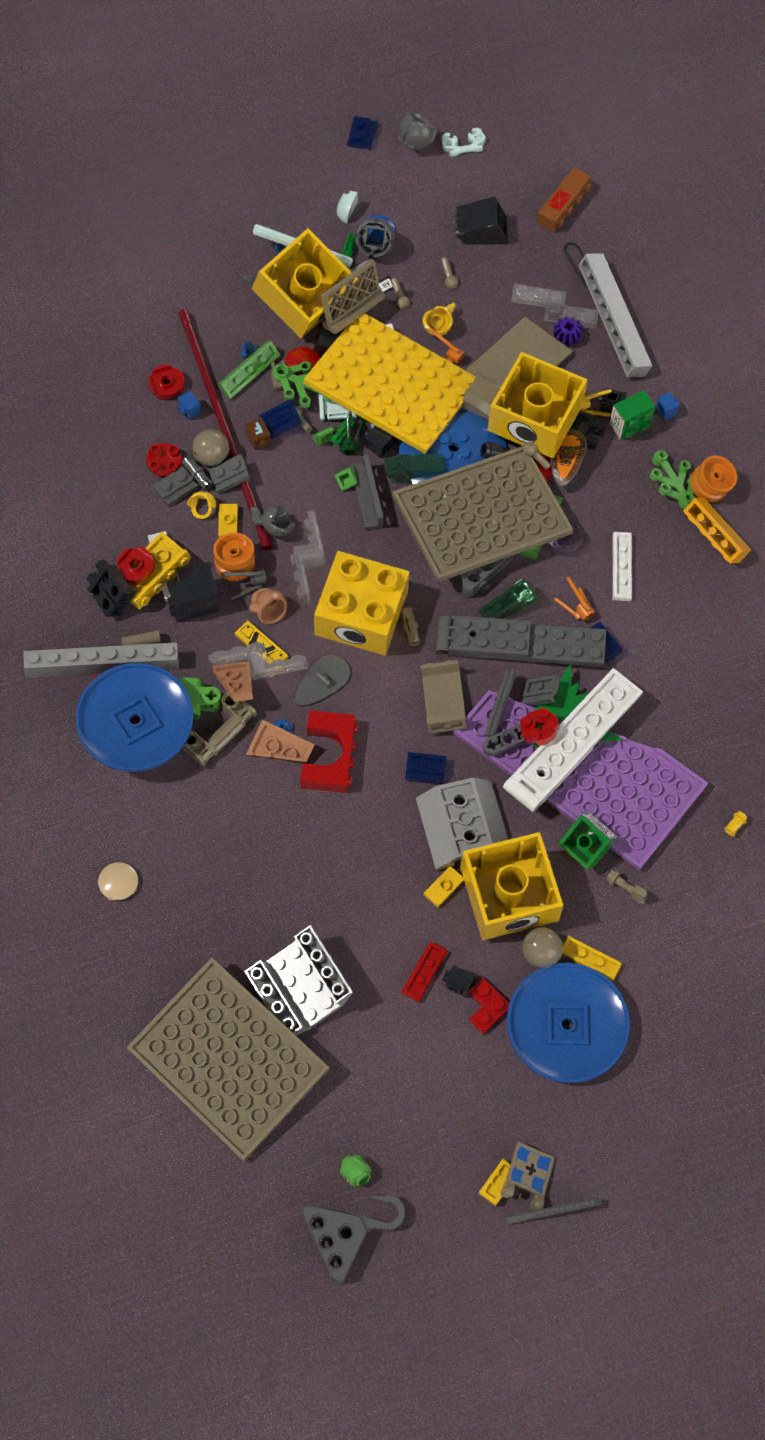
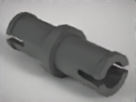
[182,456,213,490]

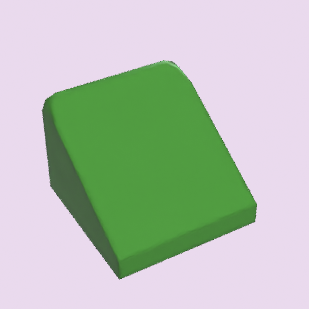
[312,427,333,446]
[334,466,358,491]

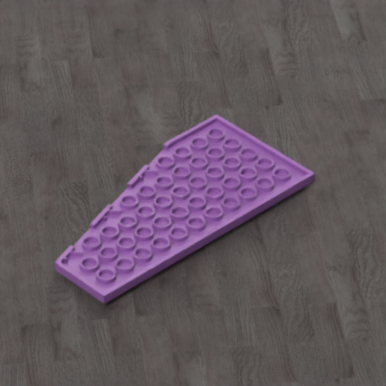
[453,690,708,871]

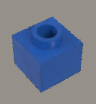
[177,391,201,420]
[656,392,679,420]

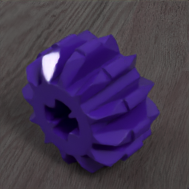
[553,316,583,346]

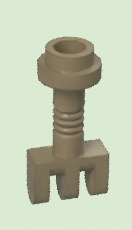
[606,870,647,904]

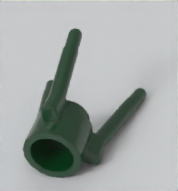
[335,412,365,456]

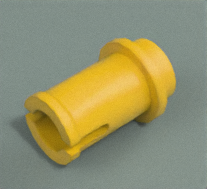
[724,811,748,837]

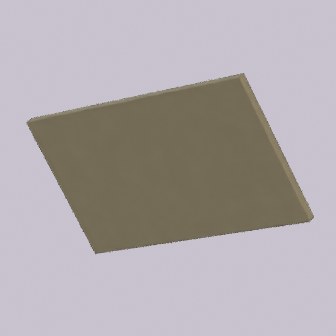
[465,317,572,386]

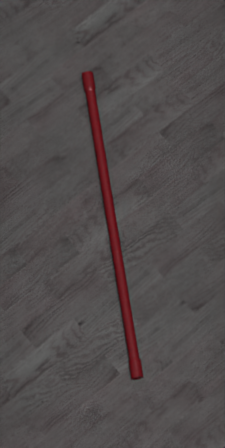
[178,309,273,551]

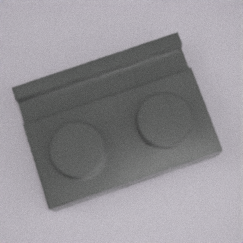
[209,454,251,494]
[153,466,198,507]
[521,675,560,706]

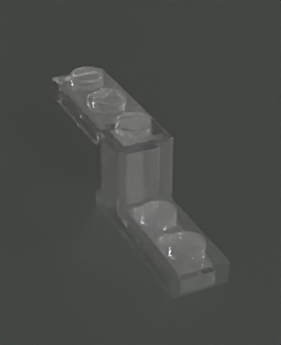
[511,284,598,328]
[290,510,325,604]
[208,642,309,680]

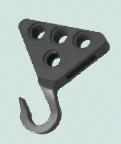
[459,555,514,599]
[303,1195,405,1284]

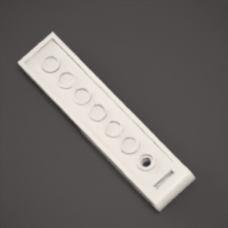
[503,668,643,812]

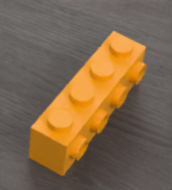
[683,498,751,564]

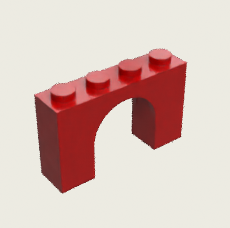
[300,710,358,793]

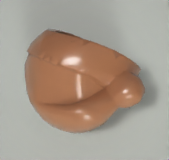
[249,588,287,624]

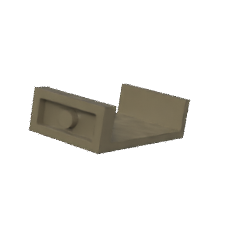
[420,660,467,734]

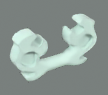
[441,128,486,157]

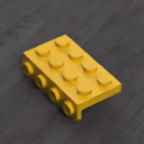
[126,532,191,610]

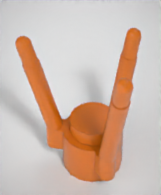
[429,328,465,364]
[554,577,595,621]

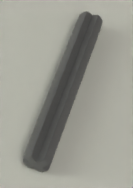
[485,669,516,737]

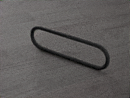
[563,242,588,288]

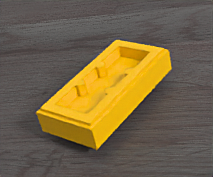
[218,504,238,538]
[423,866,464,908]
[478,1159,510,1206]

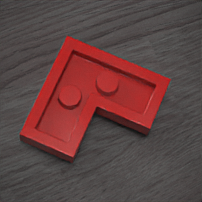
[468,978,510,1035]

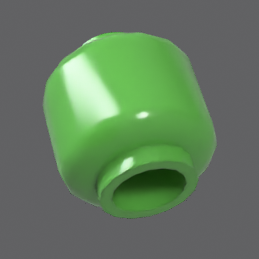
[340,1155,371,1187]

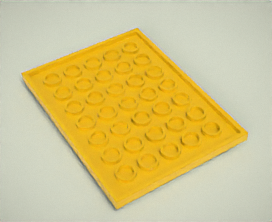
[303,313,476,454]

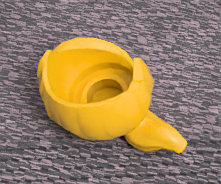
[422,303,456,336]

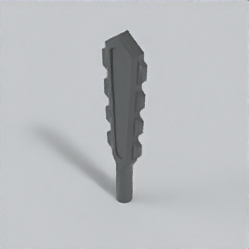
[505,1198,601,1225]

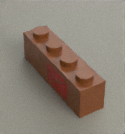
[536,167,592,233]

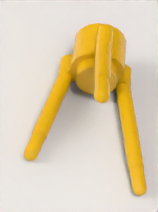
[580,389,612,417]

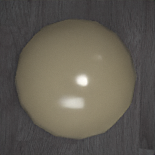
[192,429,229,466]
[522,927,563,969]

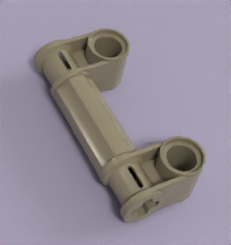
[183,693,257,767]

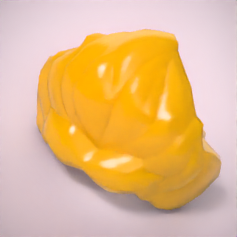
[187,491,216,519]

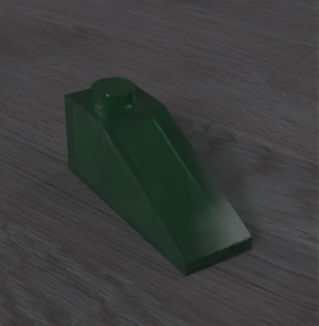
[384,454,445,483]
[478,578,540,619]

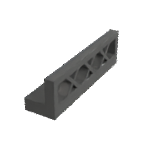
[350,455,384,531]

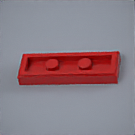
[401,941,448,1003]

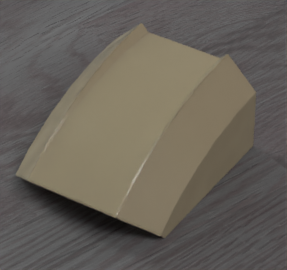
[463,374,501,420]

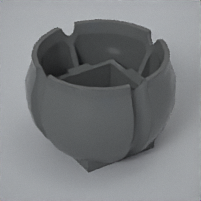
[398,111,438,150]
[355,217,395,258]

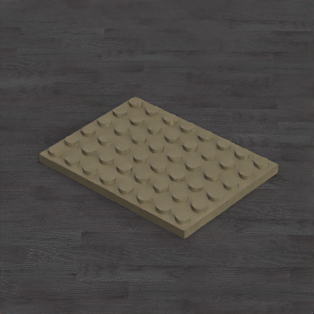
[392,446,573,582]
[126,958,330,1161]

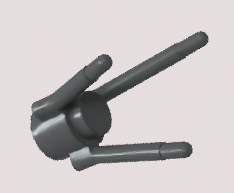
[224,570,266,600]

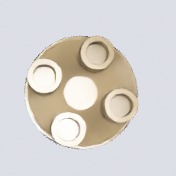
[98,862,138,901]

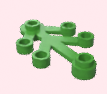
[272,361,333,408]
[650,450,696,509]

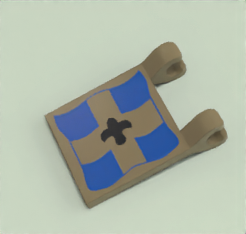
[501,1142,555,1210]

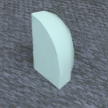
[336,191,358,223]

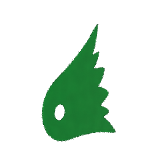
[531,664,623,748]

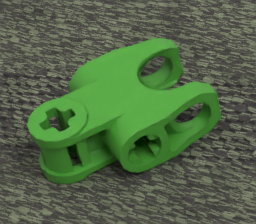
[178,677,222,720]

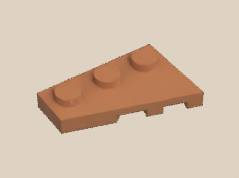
[212,661,253,702]
[246,720,315,762]

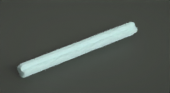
[253,224,353,268]

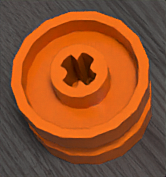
[690,456,737,502]
[213,533,255,581]

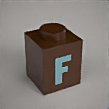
[245,417,271,450]

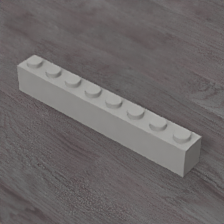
[578,254,652,378]
[24,643,179,678]

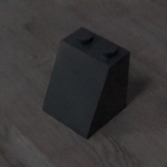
[455,196,509,245]
[167,562,220,623]

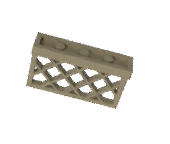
[321,259,385,334]

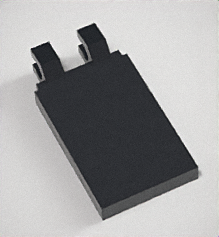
[569,411,606,451]

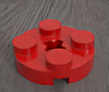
[148,365,184,400]
[117,547,155,585]
[520,708,560,745]

